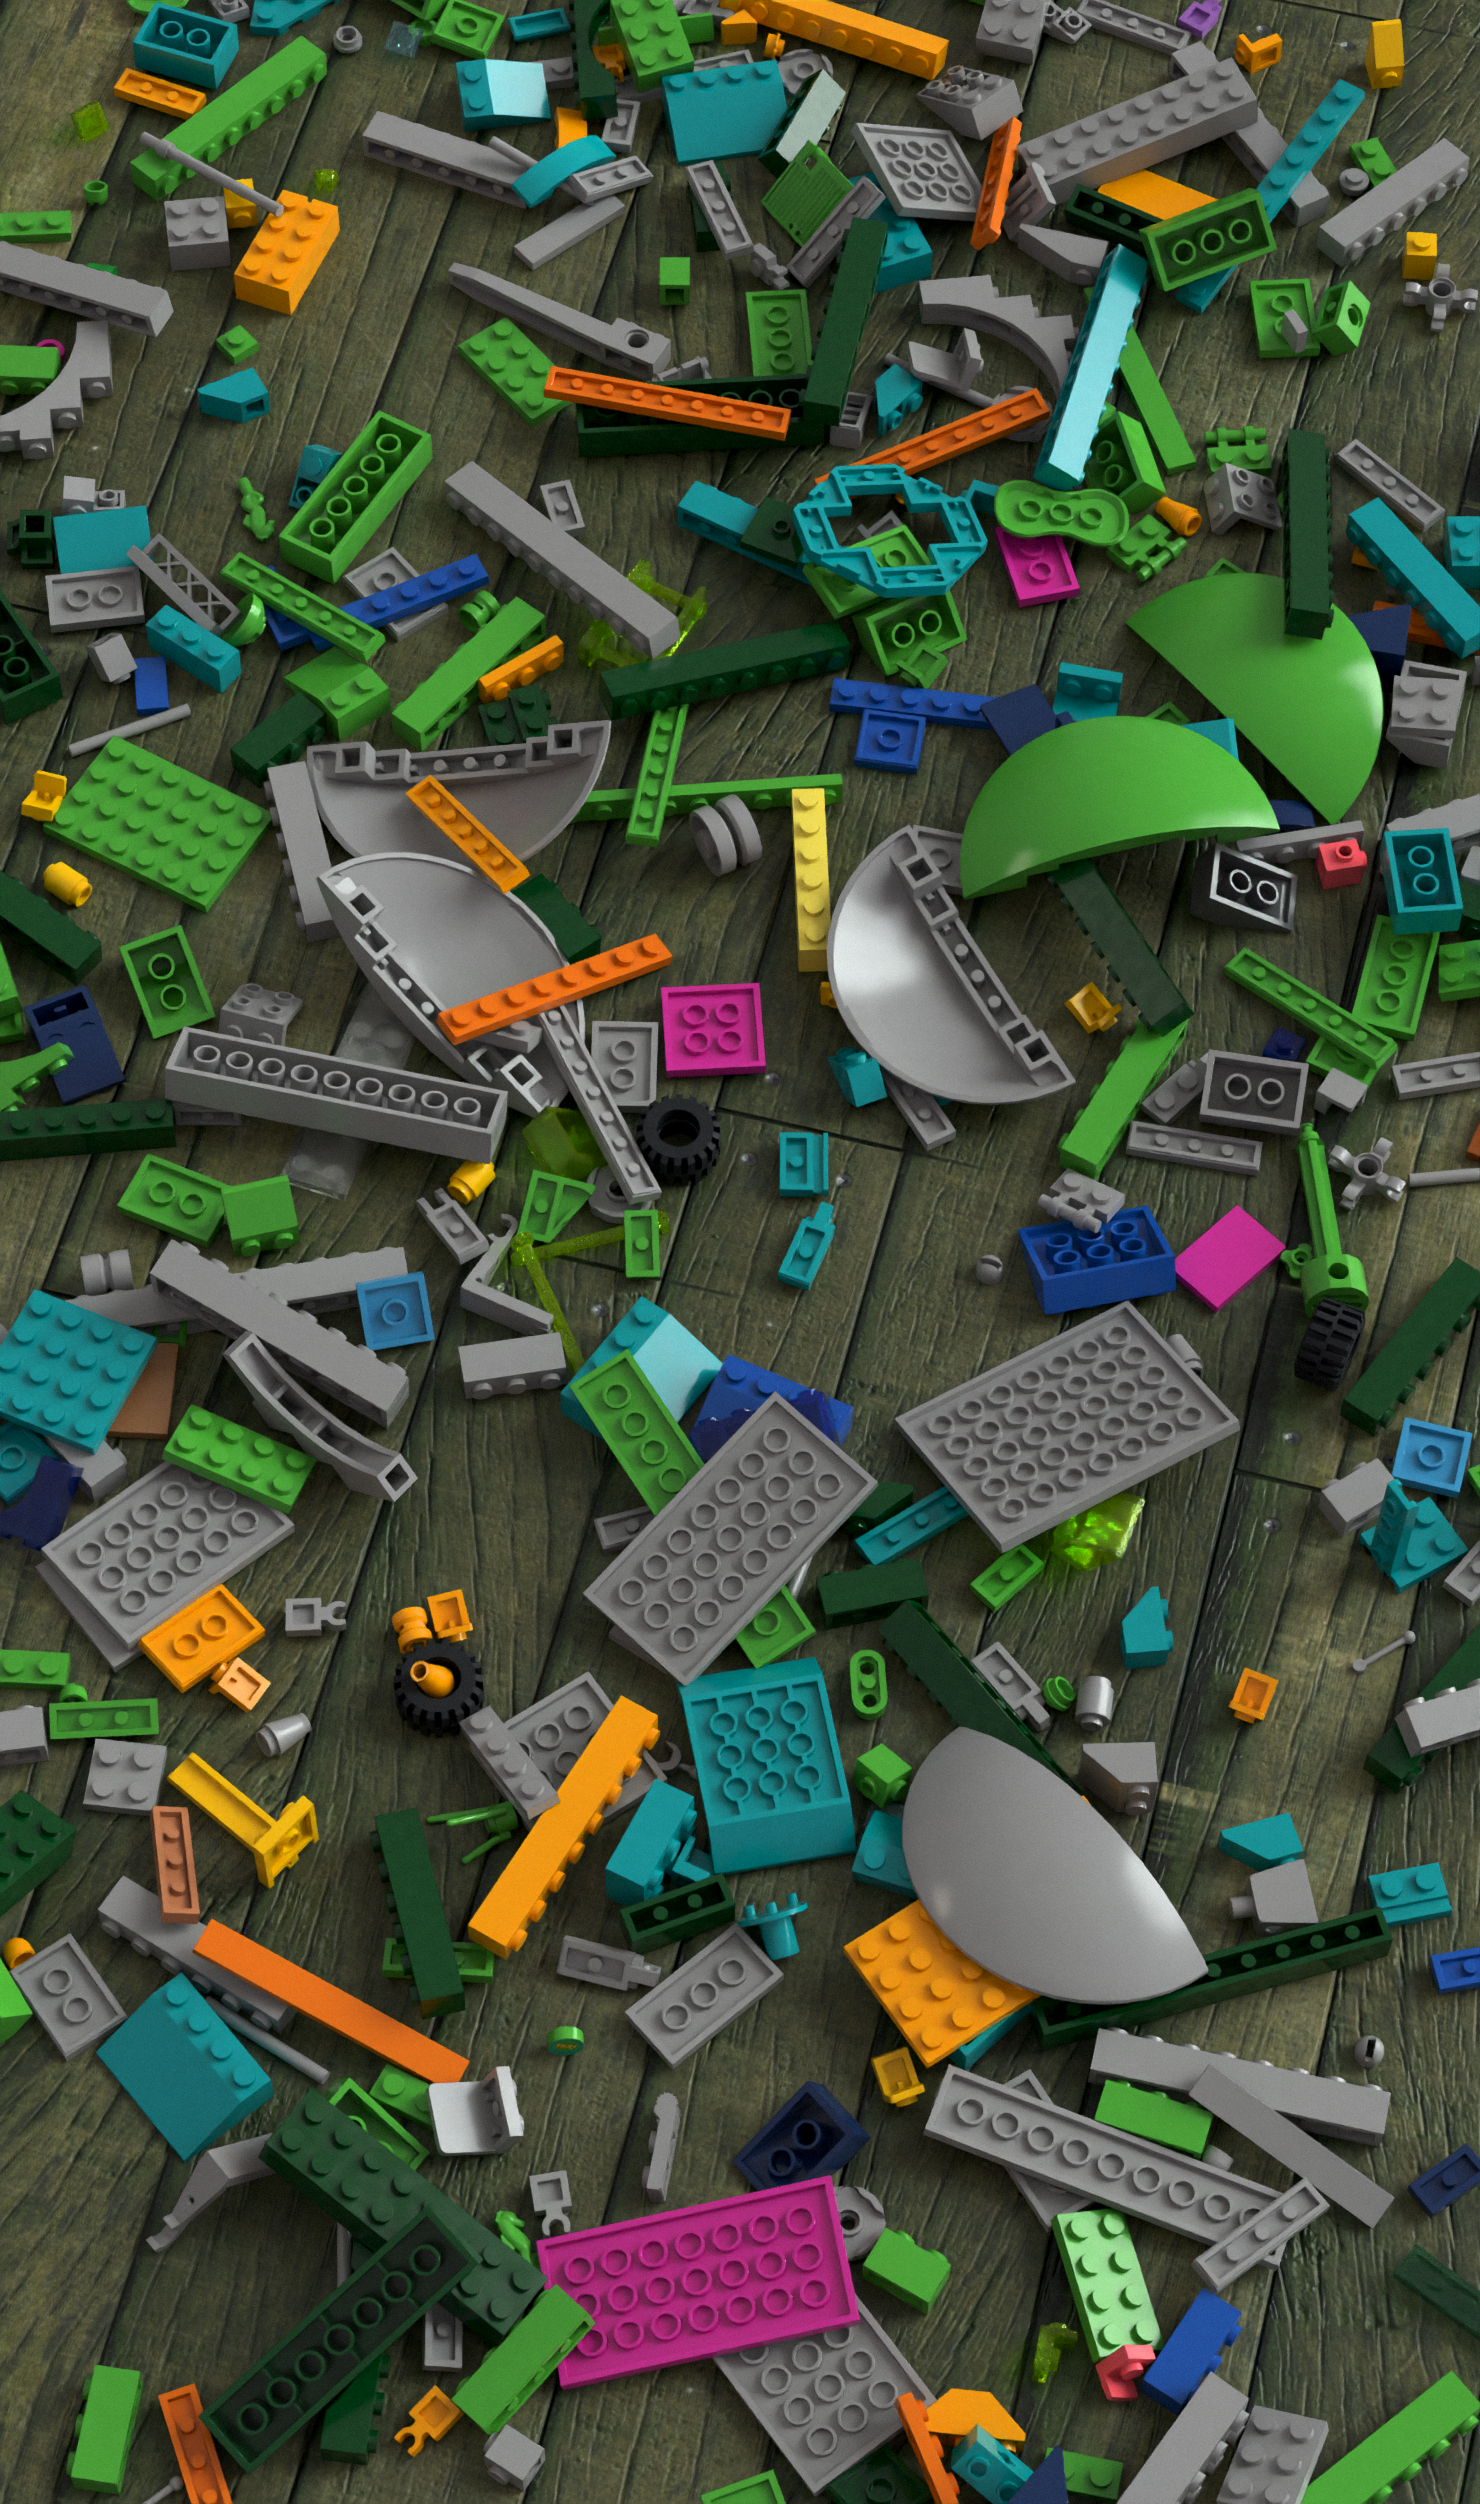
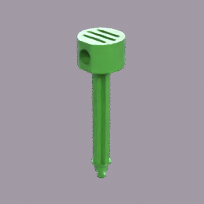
[1296,1123,1369,1318]

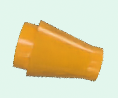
[1156,497,1202,536]
[410,1661,455,1699]

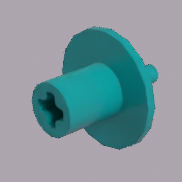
[737,1892,809,1960]

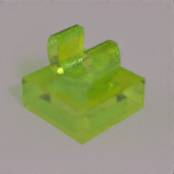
[70,100,110,142]

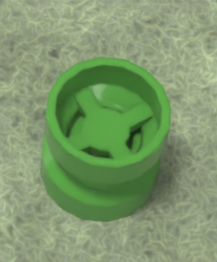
[457,590,501,634]

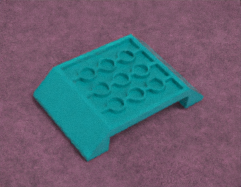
[676,1657,857,1876]

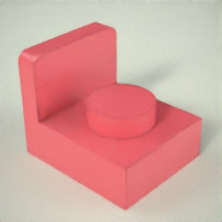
[1095,2344,1156,2401]

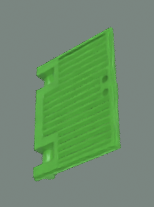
[760,140,854,248]

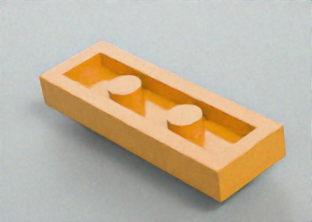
[113,68,206,120]
[478,635,564,704]

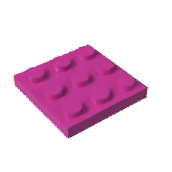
[661,983,766,1078]

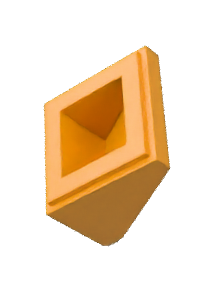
[721,9,757,45]

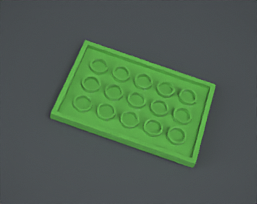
[43,735,273,913]

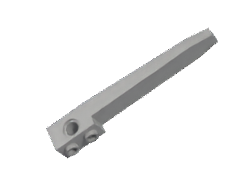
[448,262,671,382]

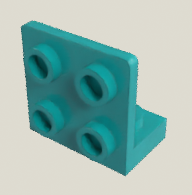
[1052,662,1123,721]

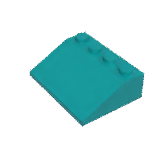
[661,60,787,166]
[560,1296,723,1440]
[96,1972,274,2163]

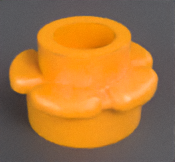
[764,32,785,60]

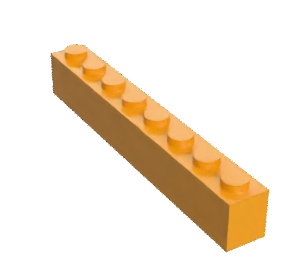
[719,0,949,80]
[468,1695,660,1960]

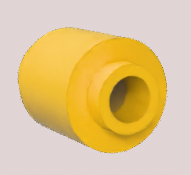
[42,862,92,907]
[447,1160,496,1205]

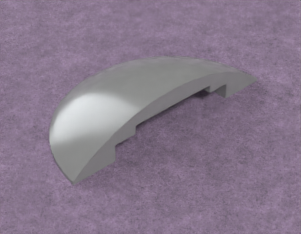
[307,720,611,875]
[827,824,1076,1105]
[316,852,585,1121]
[902,1726,1208,2004]

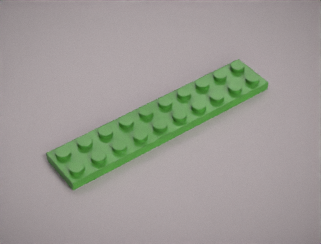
[569,1348,816,1669]

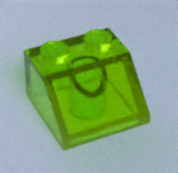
[521,1106,608,1182]
[1051,1492,1145,1572]

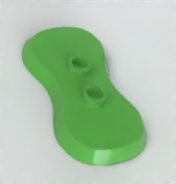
[994,480,1129,548]

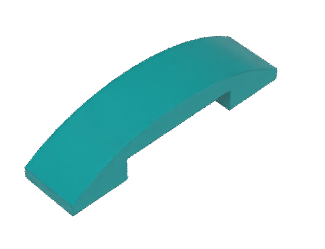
[511,135,616,208]

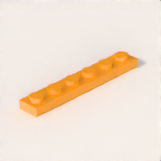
[405,775,530,894]

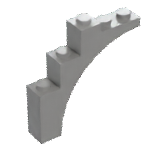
[918,275,1079,400]
[0,320,113,460]
[222,1331,418,1502]

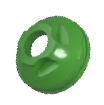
[221,593,267,647]

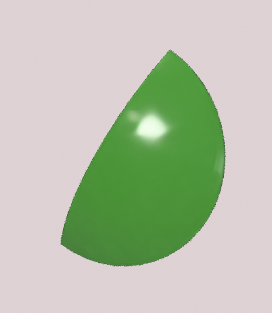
[1125,573,1384,825]
[960,716,1280,900]

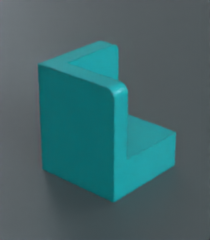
[670,1835,714,1888]

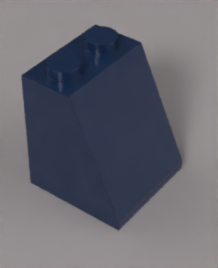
[1347,604,1412,693]

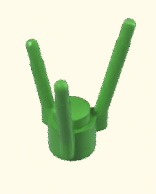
[426,1801,518,1864]

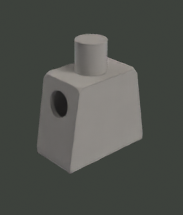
[1229,1859,1319,1936]

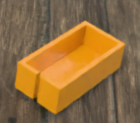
[234,189,340,316]

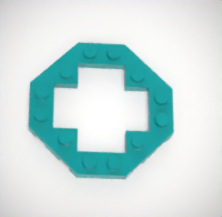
[791,464,988,598]

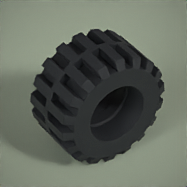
[637,1094,720,1186]
[1294,1297,1366,1391]
[394,1639,484,1738]

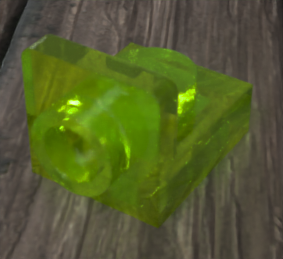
[1031,2323,1078,2383]

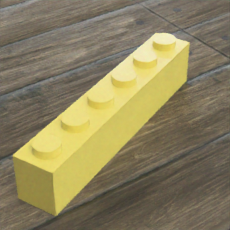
[791,788,831,972]

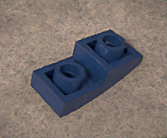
[1264,800,1315,836]

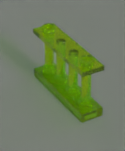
[578,558,708,669]

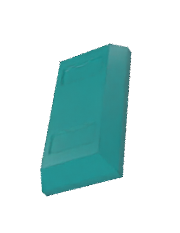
[508,7,571,43]

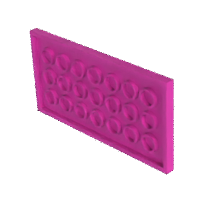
[536,2175,861,2390]

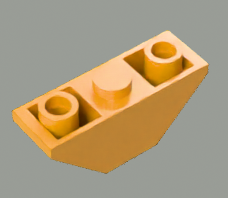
[908,2388,1026,2455]

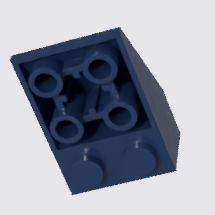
[23,985,126,1105]

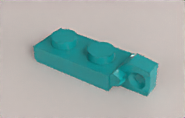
[777,1201,835,1291]

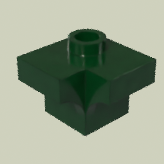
[6,510,55,569]

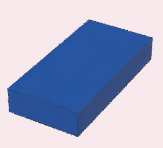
[134,656,169,716]

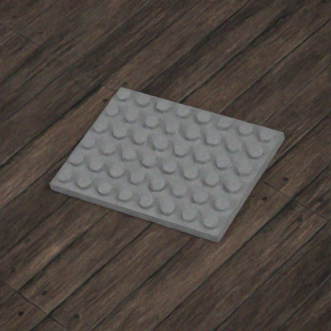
[894,1300,1240,1553]

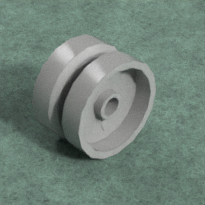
[689,794,762,877]

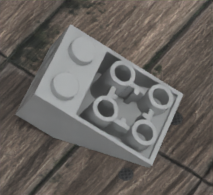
[916,65,1023,140]

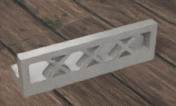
[126,533,244,639]

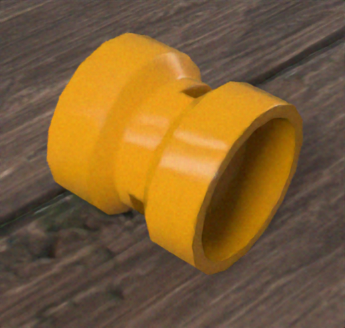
[391,1607,433,1654]

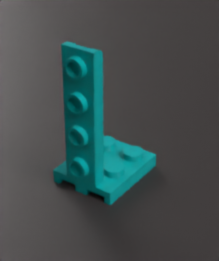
[1359,1479,1469,1594]

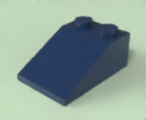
[732,2081,871,2191]

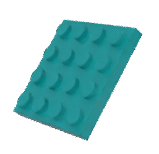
[0,1289,158,1455]

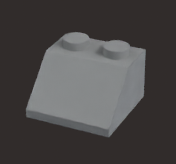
[1078,1742,1158,1815]

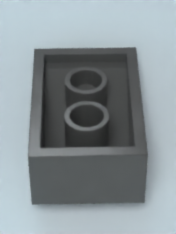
[1189,843,1298,933]

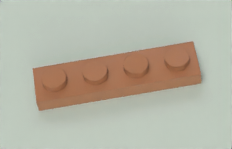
[150,1806,200,1924]

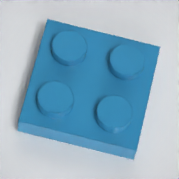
[355,1271,435,1351]
[1391,1417,1473,1499]

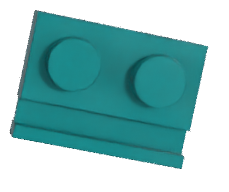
[779,1132,828,1197]
[1367,1862,1453,1928]

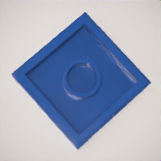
[854,709,926,775]

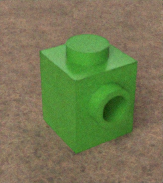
[660,257,690,305]
[852,1744,912,1809]

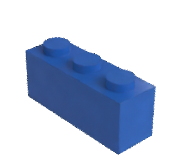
[1140,2288,1243,2416]

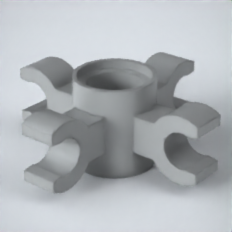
[1403,263,1478,332]
[1327,1137,1406,1211]

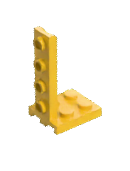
[167,1752,319,1890]

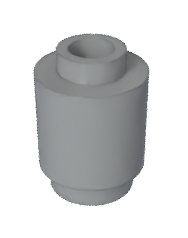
[1075,1676,1114,1732]

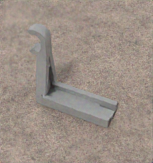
[460,1214,554,1336]
[146,2133,276,2252]

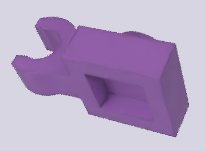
[1178,0,1222,40]

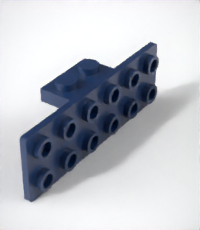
[980,684,1077,757]

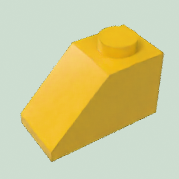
[1365,19,1404,89]

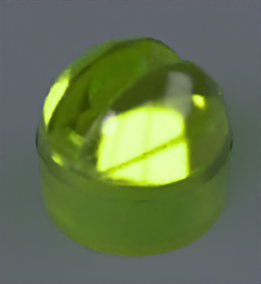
[314,169,338,192]

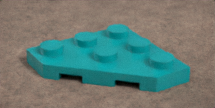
[250,0,341,36]

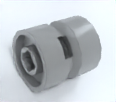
[80,1249,134,1296]

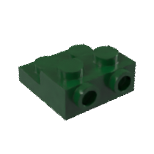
[477,684,558,746]

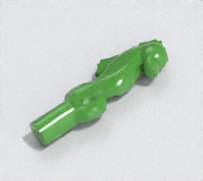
[237,477,275,543]
[493,2210,545,2293]

